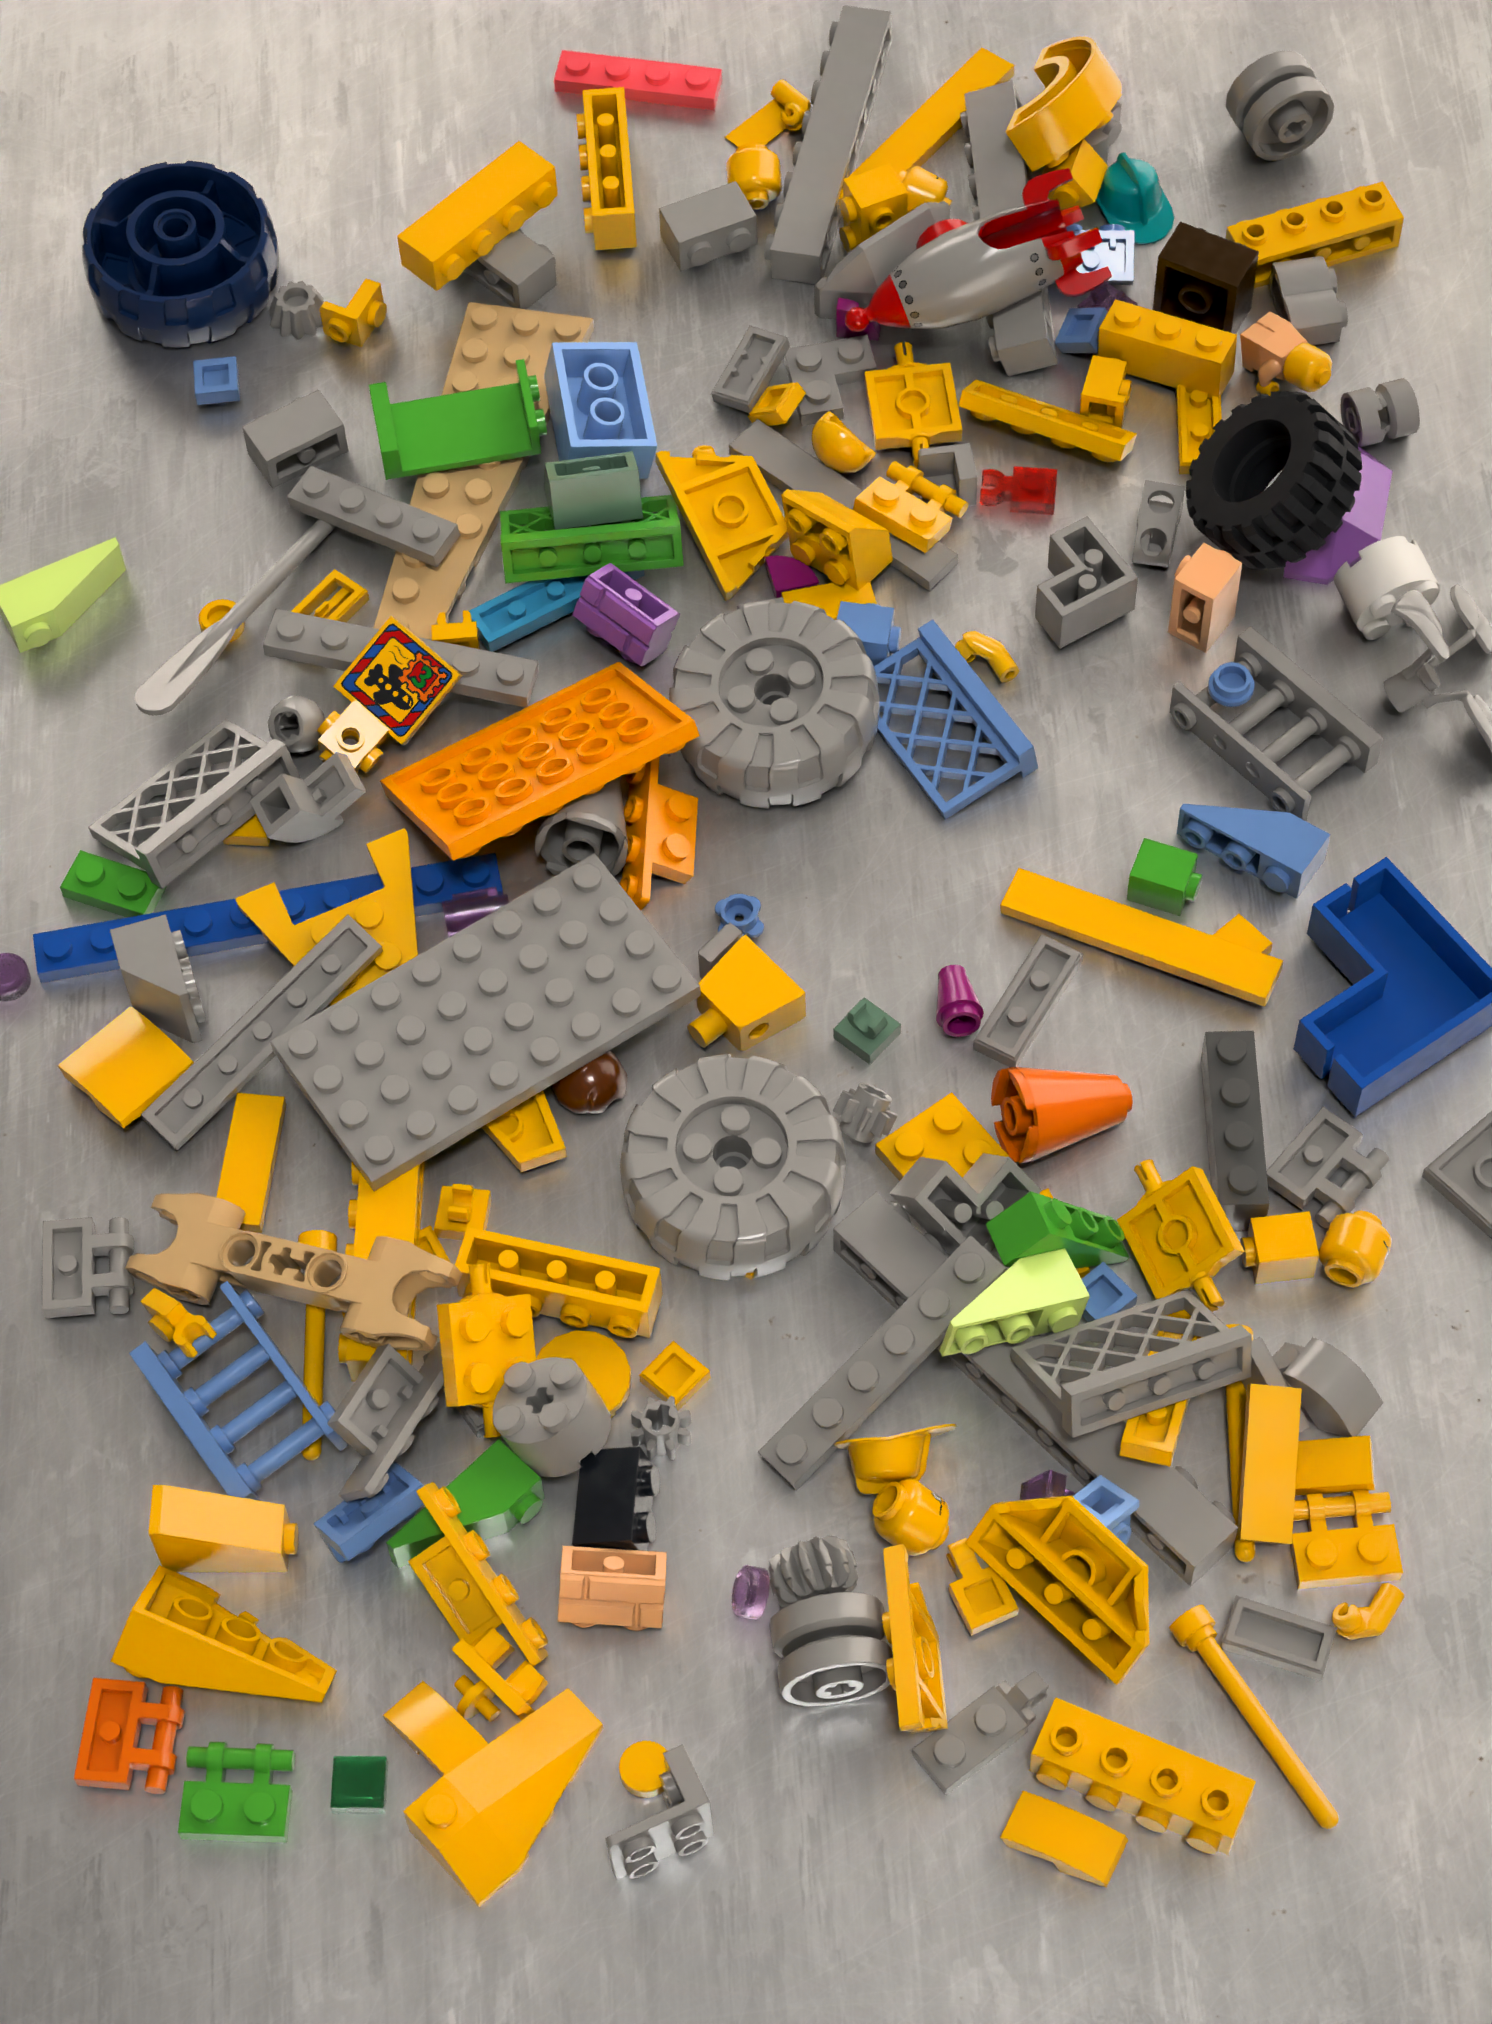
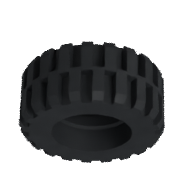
[1186,391,1362,570]

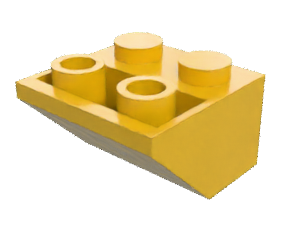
[781,489,893,591]

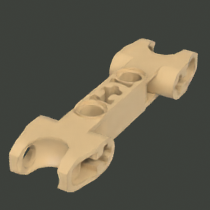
[125,1193,462,1351]

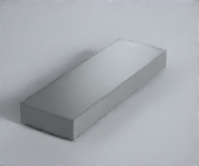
[973,934,1083,1067]

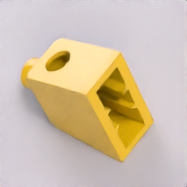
[687,934,806,1051]

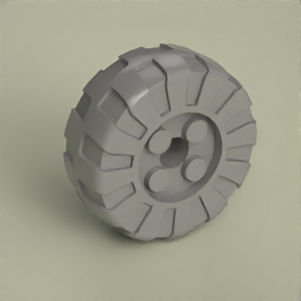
[669,599,880,809]
[620,1054,846,1280]

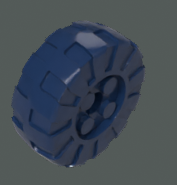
[82,161,279,348]

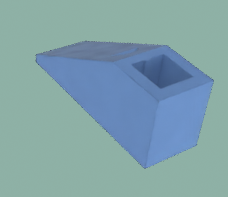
[1176,804,1330,899]

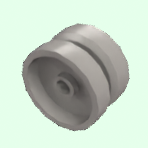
[1225,51,1335,160]
[769,1592,893,1706]

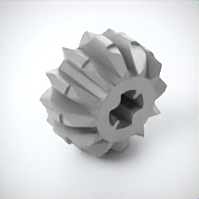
[768,1535,858,1608]

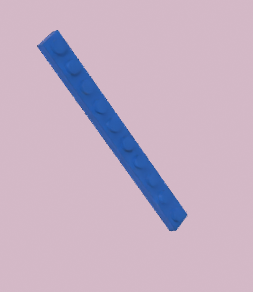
[33,853,504,983]

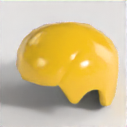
[811,411,876,474]

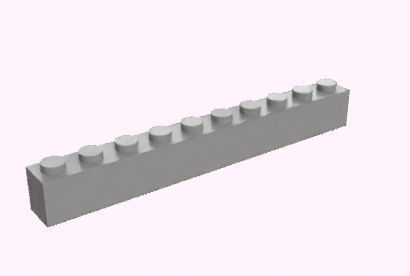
[833,1192,1238,1587]

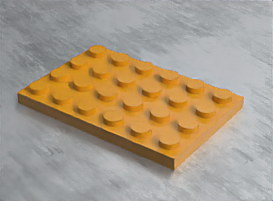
[380,661,700,861]

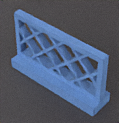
[874,619,1038,820]

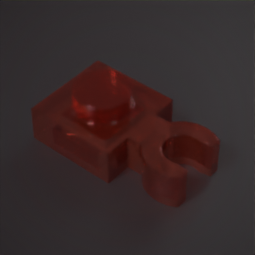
[980,466,1058,515]

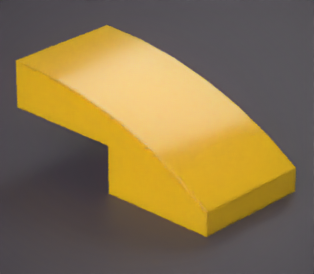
[383,1681,489,1776]
[1000,1791,1128,1887]

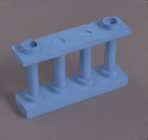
[129,1281,348,1501]

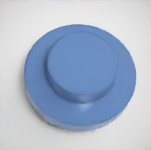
[1208,662,1255,707]

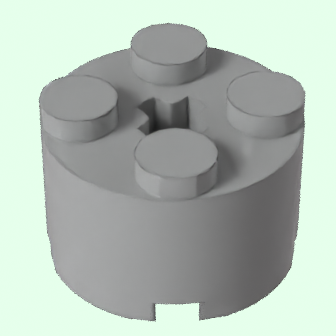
[492,1357,611,1477]

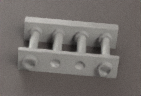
[1169,626,1383,821]

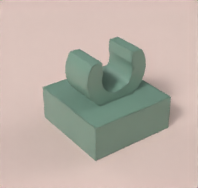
[833,997,901,1065]

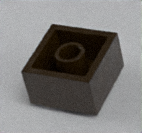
[1152,222,1259,334]

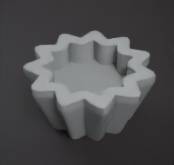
[268,281,324,340]

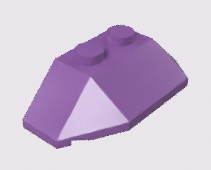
[1283,446,1393,585]

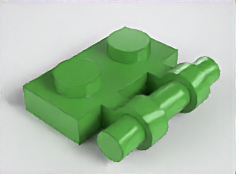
[178,1742,295,1843]

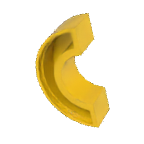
[1005,36,1122,172]

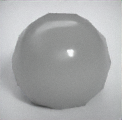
[267,696,325,754]

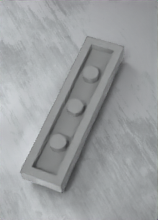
[287,465,460,567]

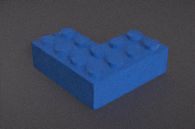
[1293,857,1492,1117]

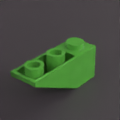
[986,1191,1130,1268]

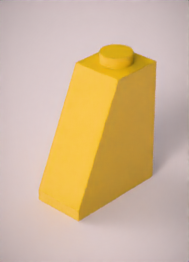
[148,1485,299,1573]

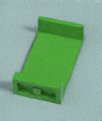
[369,359,547,480]

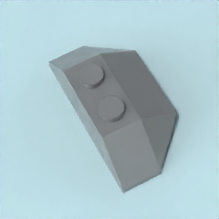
[814,201,950,319]

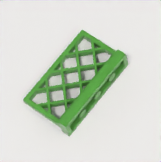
[500,495,684,583]

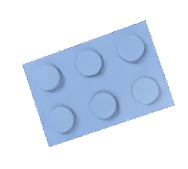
[544,342,657,479]

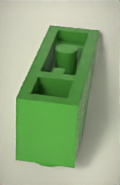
[386,1439,545,1568]

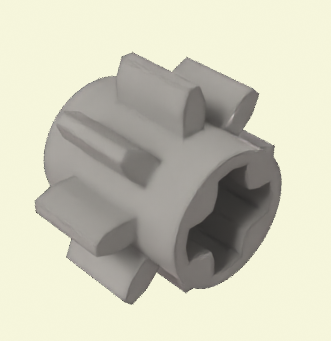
[833,1083,898,1143]
[631,1396,691,1461]

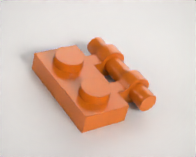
[74,1678,185,1794]

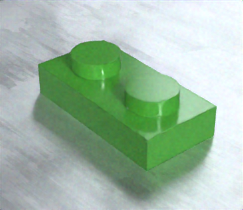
[60,850,167,918]

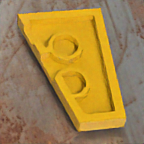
[481,1091,567,1172]

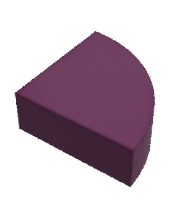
[836,297,881,341]
[765,555,819,598]

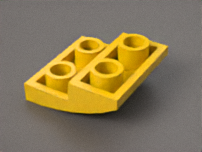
[58,1006,194,1129]

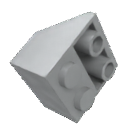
[110,914,206,1043]

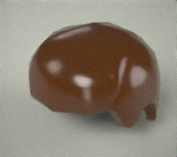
[550,1050,627,1114]

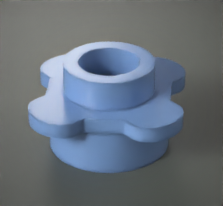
[715,894,764,938]

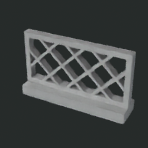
[88,719,300,889]
[1011,1289,1252,1438]

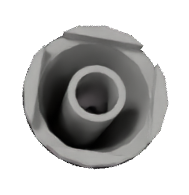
[535,777,628,876]

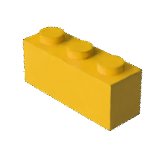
[1098,299,1237,399]

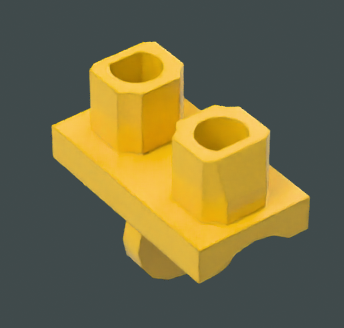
[451,1627,548,1722]

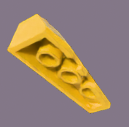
[110,1565,337,1703]
[403,1688,604,1907]

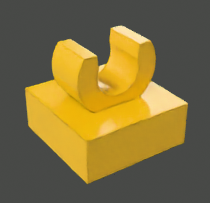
[431,610,480,649]
[434,1183,492,1240]

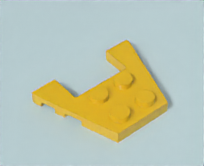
[235,828,418,1007]

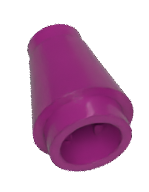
[936,965,984,1037]

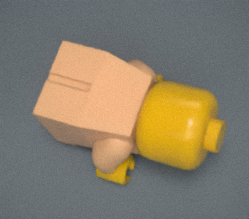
[1240,311,1332,396]

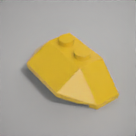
[965,1495,1149,1685]

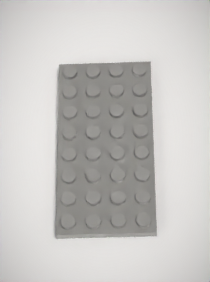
[270,853,701,1191]

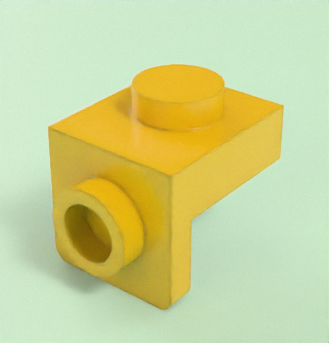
[319,278,387,348]

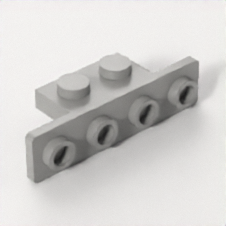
[327,1342,444,1502]

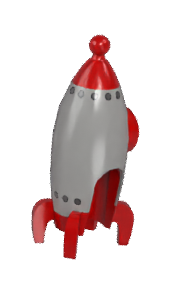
[845,168,1112,332]

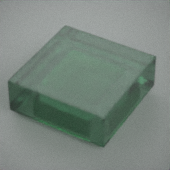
[330,1756,388,1814]

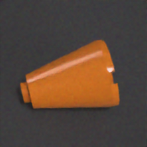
[991,1067,1133,1164]

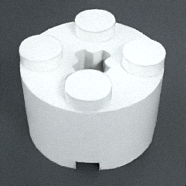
[1334,536,1440,640]

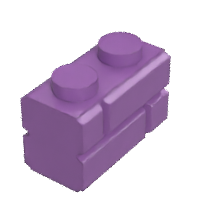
[572,563,680,667]

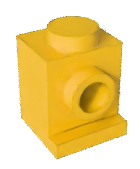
[1080,355,1132,428]

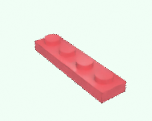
[554,50,722,111]

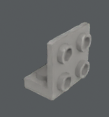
[606,1744,714,1879]

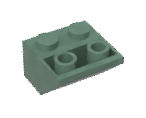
[544,451,643,530]

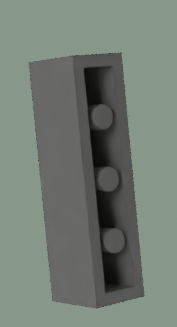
[1201,1031,1269,1232]

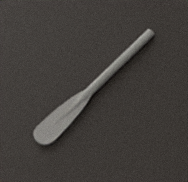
[135,520,337,716]

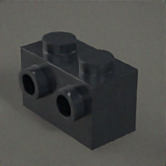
[572,1446,660,1551]

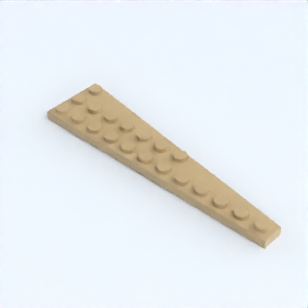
[373,302,594,640]

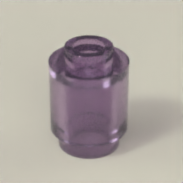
[442,886,509,938]

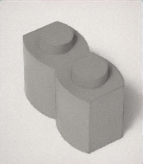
[1269,256,1348,345]

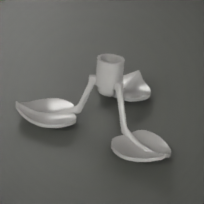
[1384,584,1492,754]

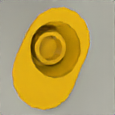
[835,1424,957,1494]

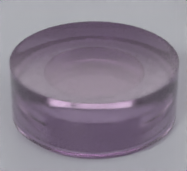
[0,953,31,1002]
[732,1565,770,1620]

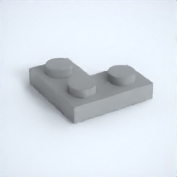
[784,335,877,426]

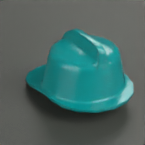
[1096,152,1174,245]

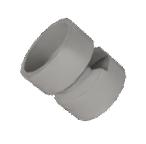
[1340,378,1420,448]

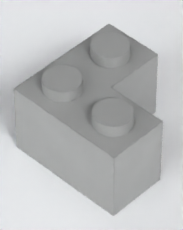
[1035,516,1138,648]
[889,1153,1042,1255]

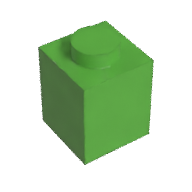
[1127,838,1203,916]

